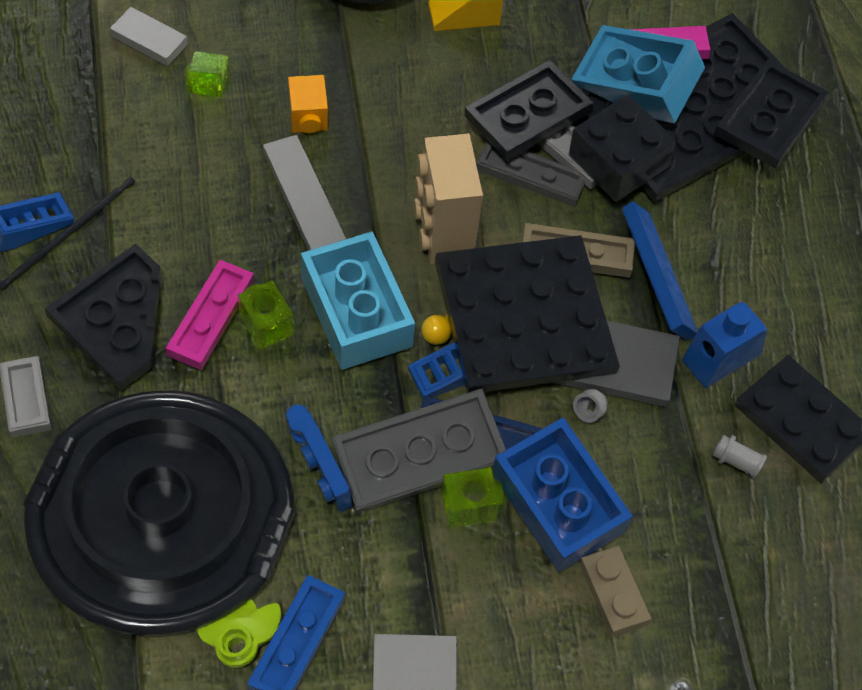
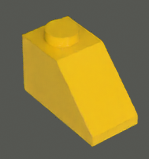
[428,0,503,31]

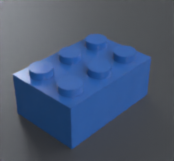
[492,417,633,573]

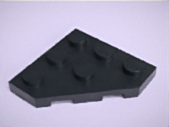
[45,243,161,391]

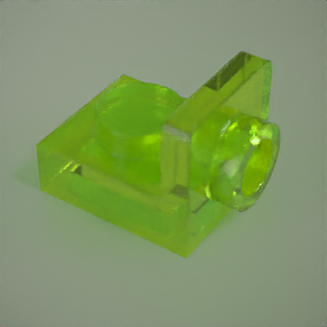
[185,51,230,97]

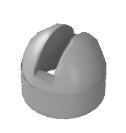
[573,389,608,423]

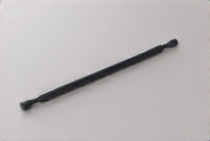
[0,177,135,291]

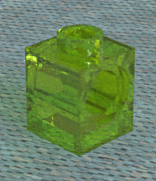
[238,280,294,350]
[441,467,504,528]

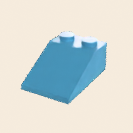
[571,25,705,123]

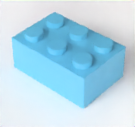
[301,231,415,370]

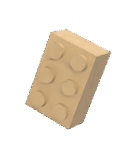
[413,133,483,265]

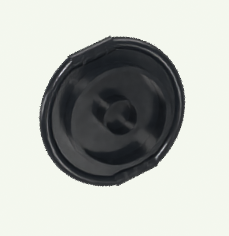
[23,390,296,636]

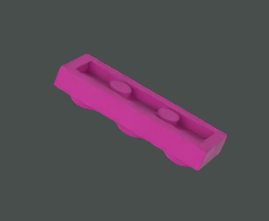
[166,260,254,371]

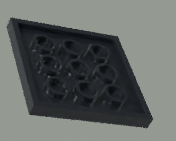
[435,235,620,393]

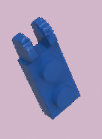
[285,404,353,513]

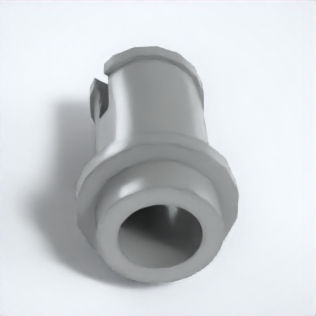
[712,435,767,479]

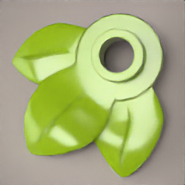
[197,598,282,668]

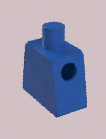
[682,302,767,389]

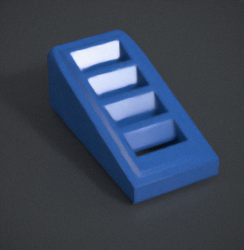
[0,192,74,252]
[408,342,465,399]

